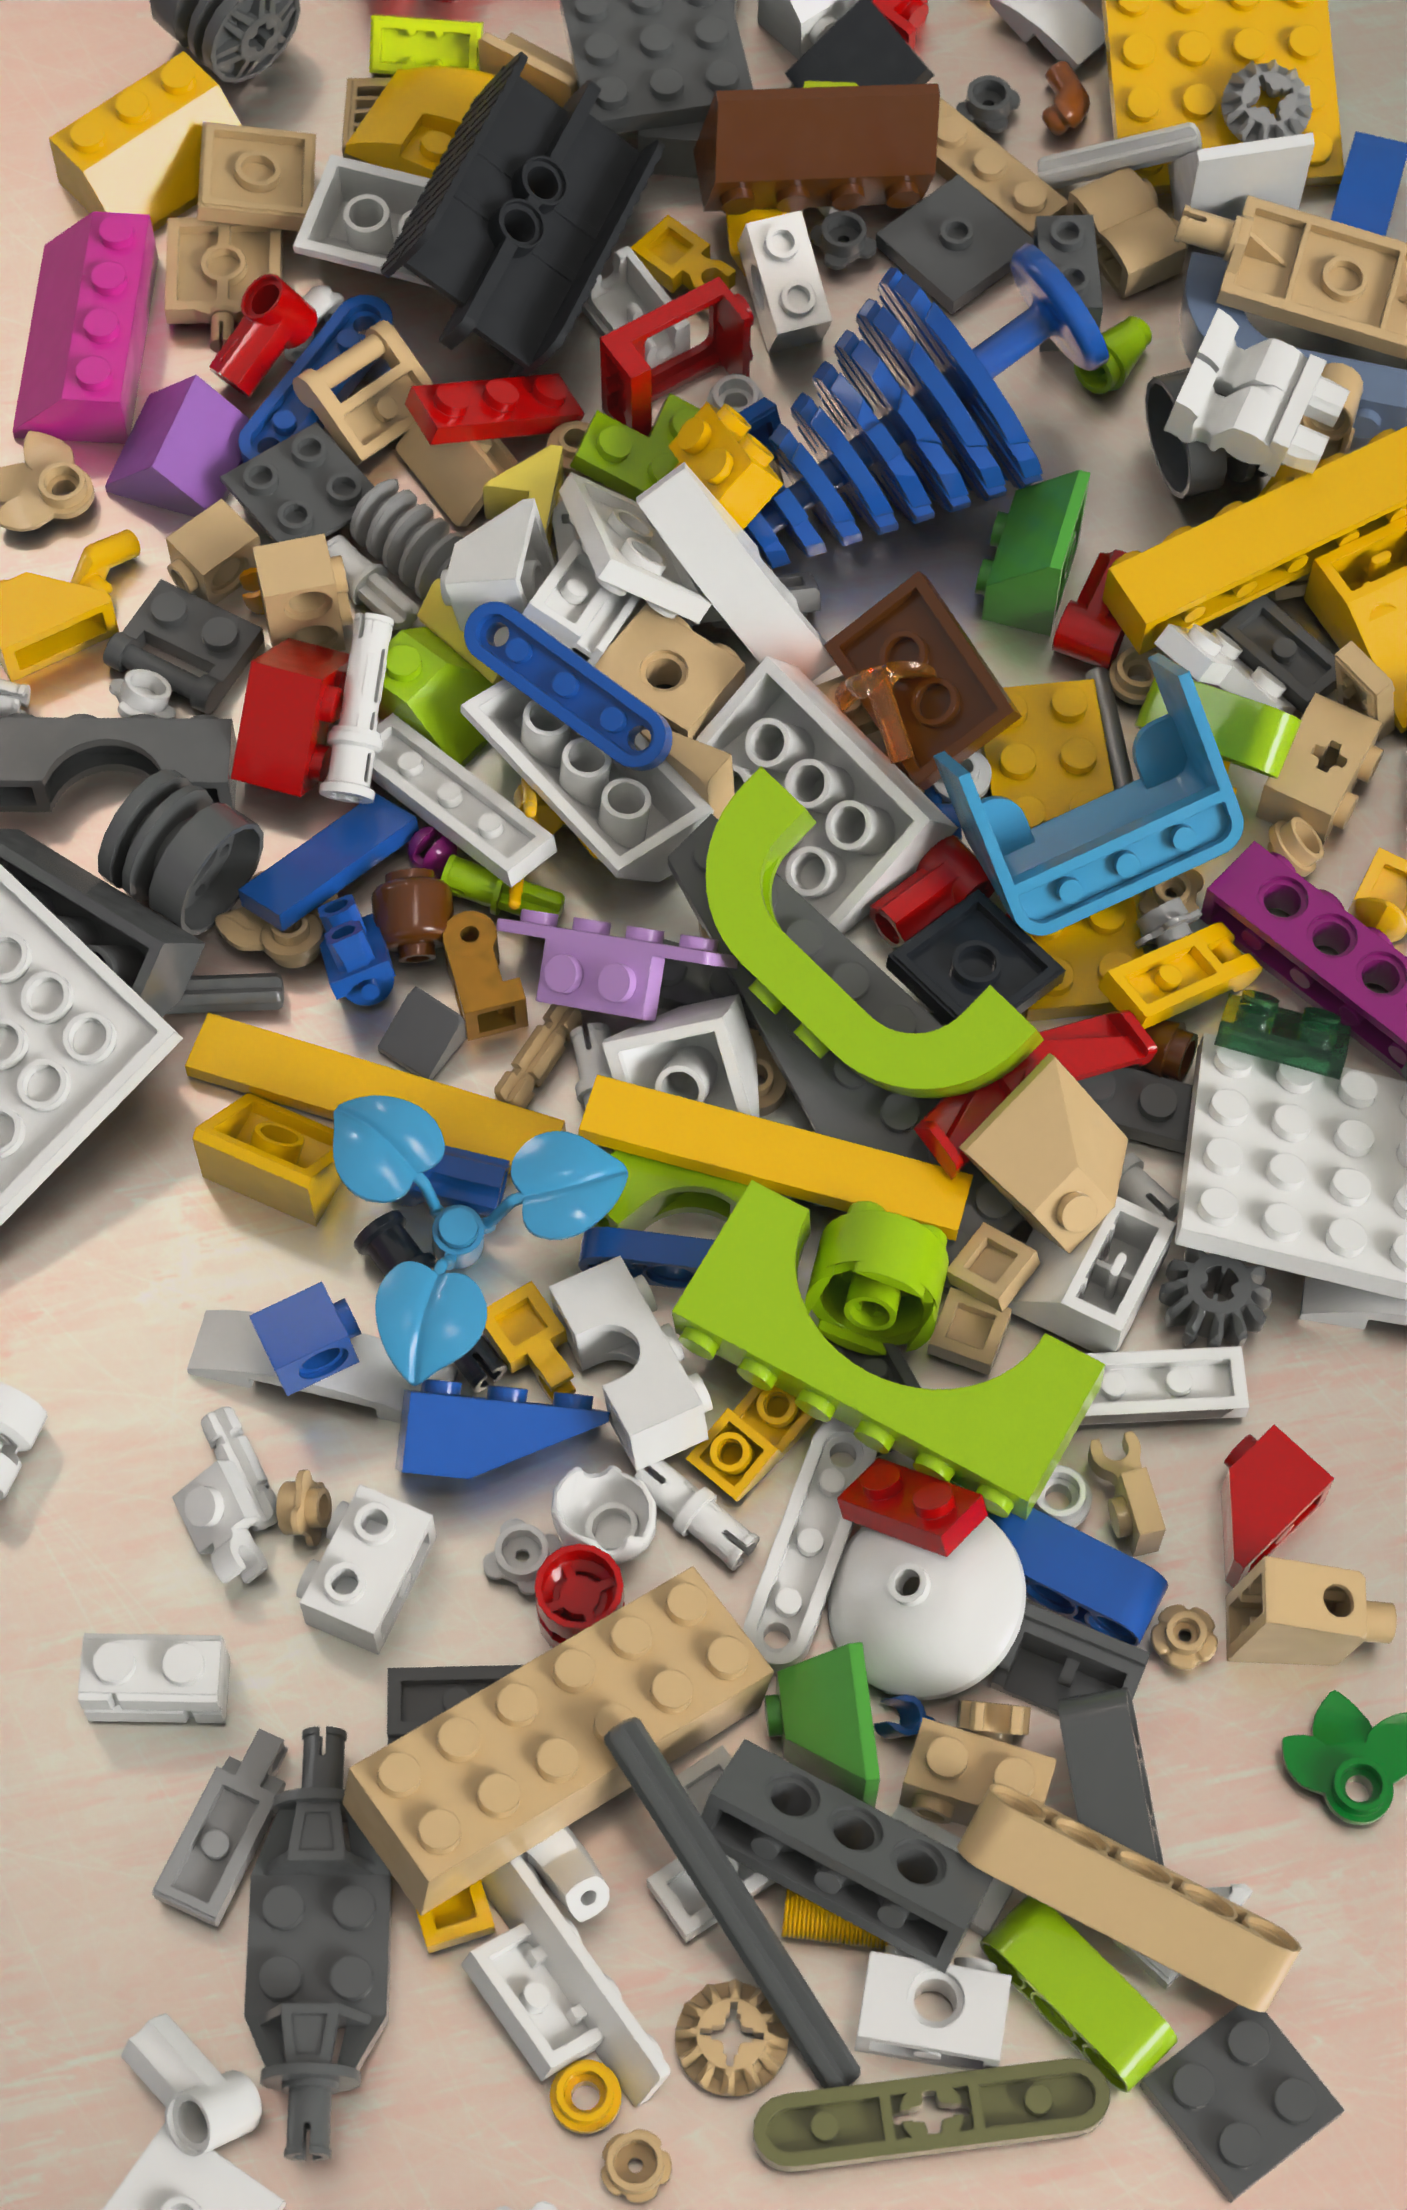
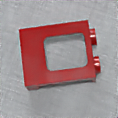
[600,277,754,437]

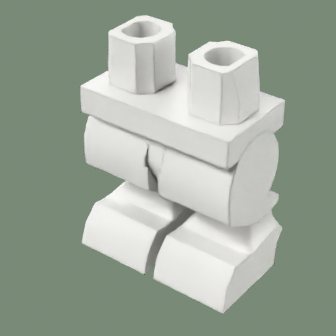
[1164,308,1350,477]

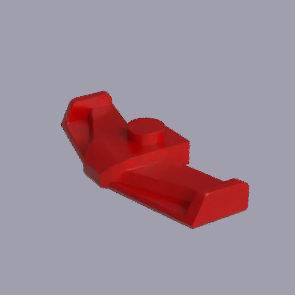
[913,1010,1157,1180]

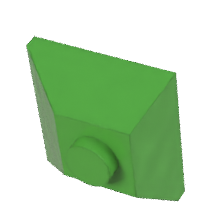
[764,1642,880,1808]

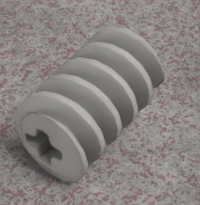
[350,479,464,601]

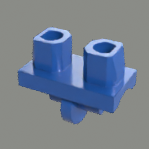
[317,894,396,1006]

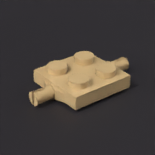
[164,217,283,353]

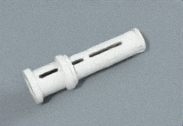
[319,612,394,804]

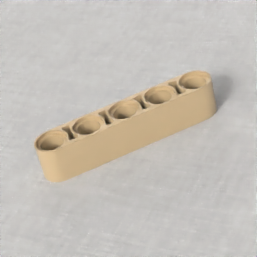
[957,1784,1301,2012]

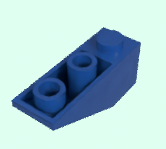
[395,1379,610,1479]

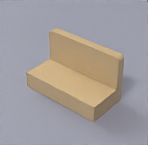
[478,32,578,108]
[396,421,519,527]

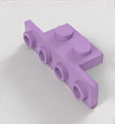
[496,909,738,1021]

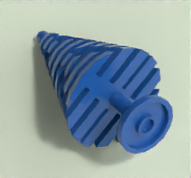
[744,243,1110,569]

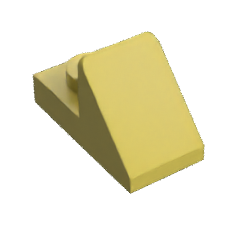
[483,445,564,547]

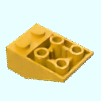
[1303,515,1407,733]

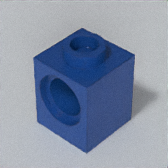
[249,1281,361,1396]

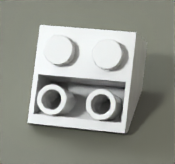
[1007,1196,1176,1353]

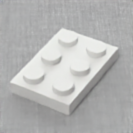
[559,472,712,624]

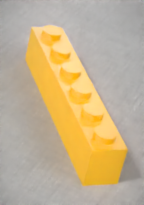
[1102,426,1407,655]

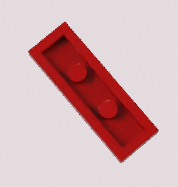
[404,373,585,445]

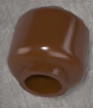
[371,868,454,963]

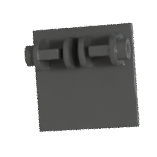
[220,422,375,543]

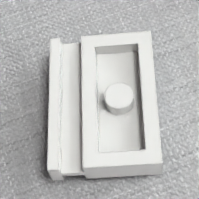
[522,540,641,666]

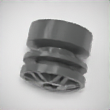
[150,0,301,83]
[1145,368,1283,499]
[98,769,264,935]

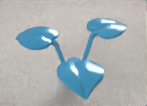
[333,1095,628,1386]

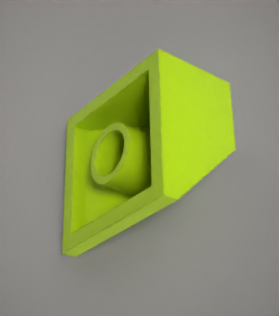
[378,626,495,767]

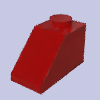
[1221,1424,1335,1588]

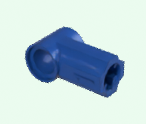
[393,1145,510,1216]

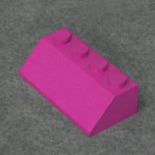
[12,211,158,444]

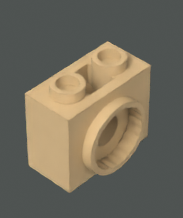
[595,603,746,740]

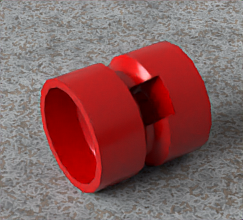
[534,1544,625,1648]

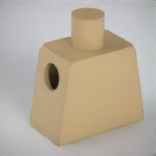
[1226,1556,1397,1666]

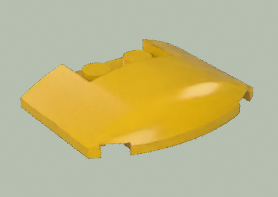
[345,66,496,179]

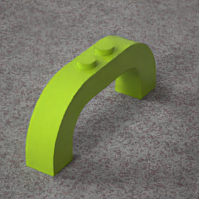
[705,766,1044,1098]

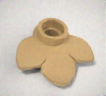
[0,431,95,532]
[215,870,339,968]

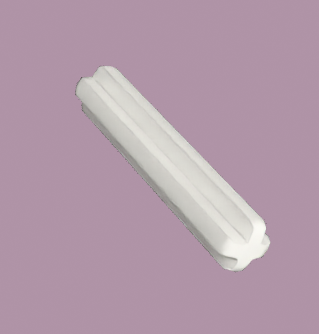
[1037,122,1202,189]

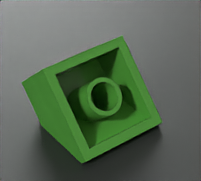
[975,470,1091,636]

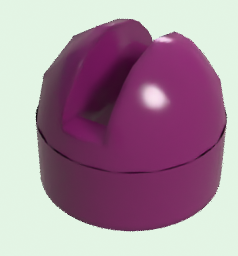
[408,826,458,879]

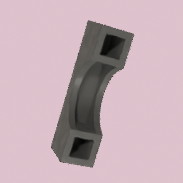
[0,713,237,812]

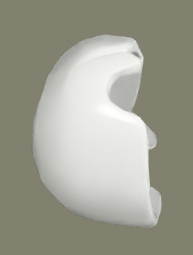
[551,1465,657,1564]

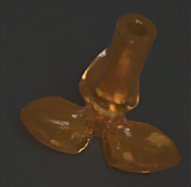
[834,660,937,764]

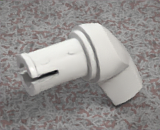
[520,1826,610,1922]

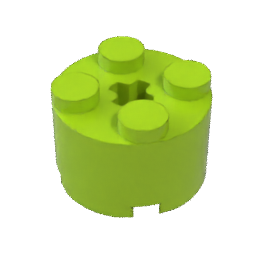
[805,1201,949,1355]

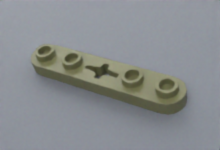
[753,2058,1110,2172]

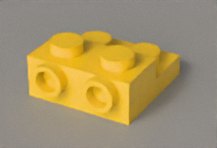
[668,402,783,530]

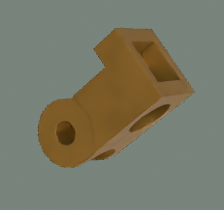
[443,911,529,1041]

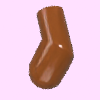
[1042,61,1090,136]

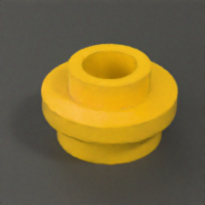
[550,2059,621,2134]

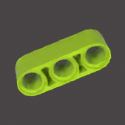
[1134,677,1302,779]
[980,1895,1178,2093]

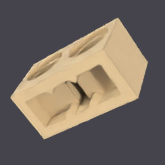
[252,533,353,651]

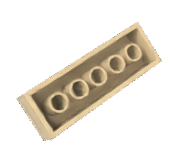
[343,1566,774,1916]

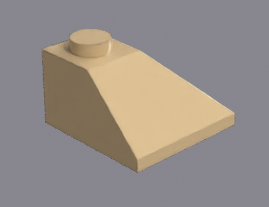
[959,1053,1128,1254]

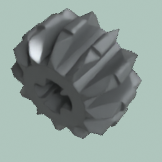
[1159,1247,1273,1348]

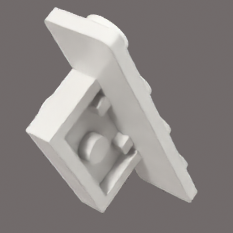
[461,1856,670,2107]

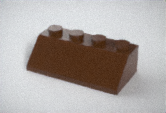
[693,83,940,215]

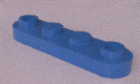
[238,295,394,463]
[464,602,673,771]

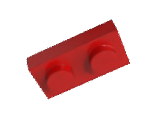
[837,1457,988,1557]

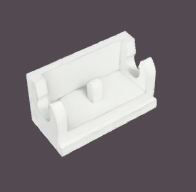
[581,245,690,369]

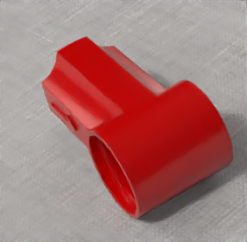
[209,274,318,398]
[1052,549,1126,670]
[869,835,995,948]

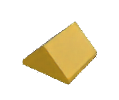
[192,1092,342,1227]

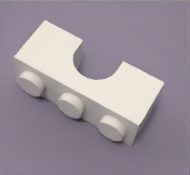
[549,1256,713,1471]

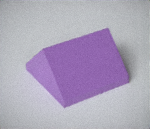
[105,375,250,517]

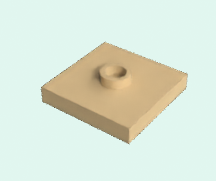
[197,121,316,231]

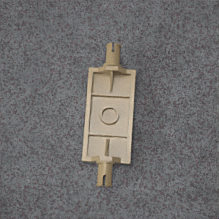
[1174,195,1407,360]

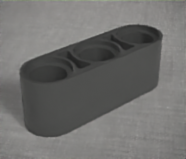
[1058,1687,1164,1866]

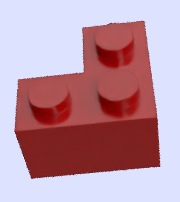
[231,638,349,797]

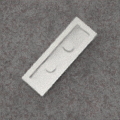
[1080,1346,1249,1425]

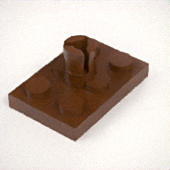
[824,571,1022,791]

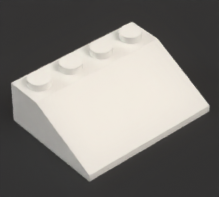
[695,656,958,935]

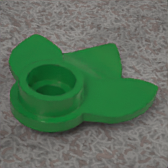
[1281,1690,1407,1825]

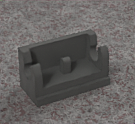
[990,1602,1151,1716]

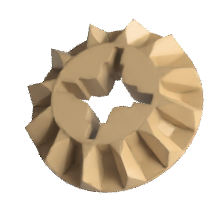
[675,1979,789,2097]

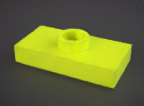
[369,14,484,74]

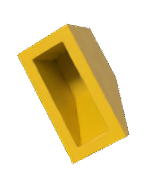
[0,572,119,682]

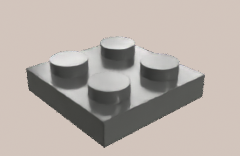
[1140,2005,1345,2203]

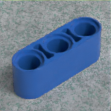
[987,1508,1168,1647]

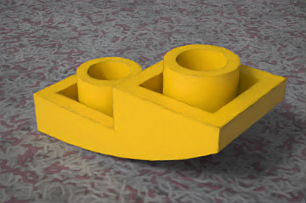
[685,1386,817,1502]

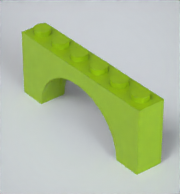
[672,1180,1105,1520]

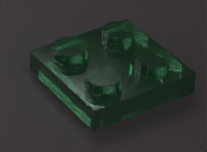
[1214,990,1351,1080]

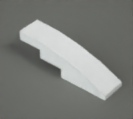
[636,462,836,681]

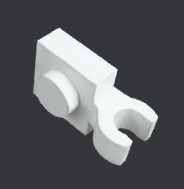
[172,1460,268,1583]

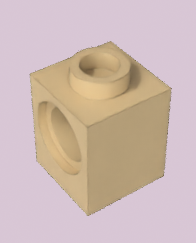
[166,498,261,605]

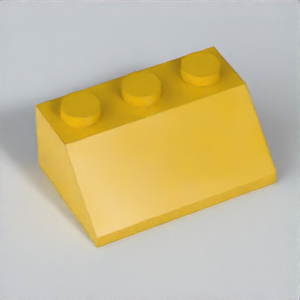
[49,51,241,233]

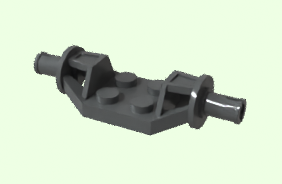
[244,1726,393,2161]

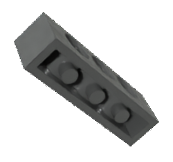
[701,1739,994,1973]

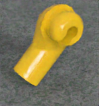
[71,529,140,598]

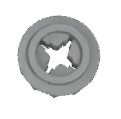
[1221,59,1313,143]

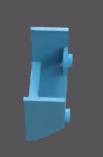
[933,653,1244,936]

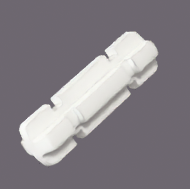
[201,1406,278,1531]

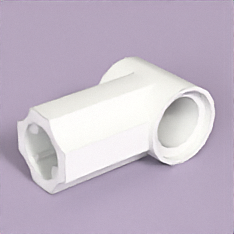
[121,2013,262,2157]

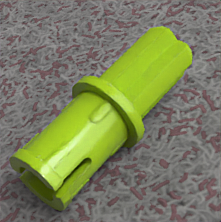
[441,854,565,921]

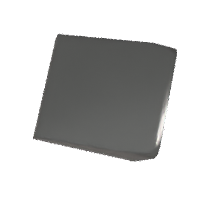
[378,986,466,1080]

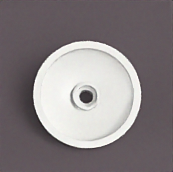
[828,1517,1026,1700]

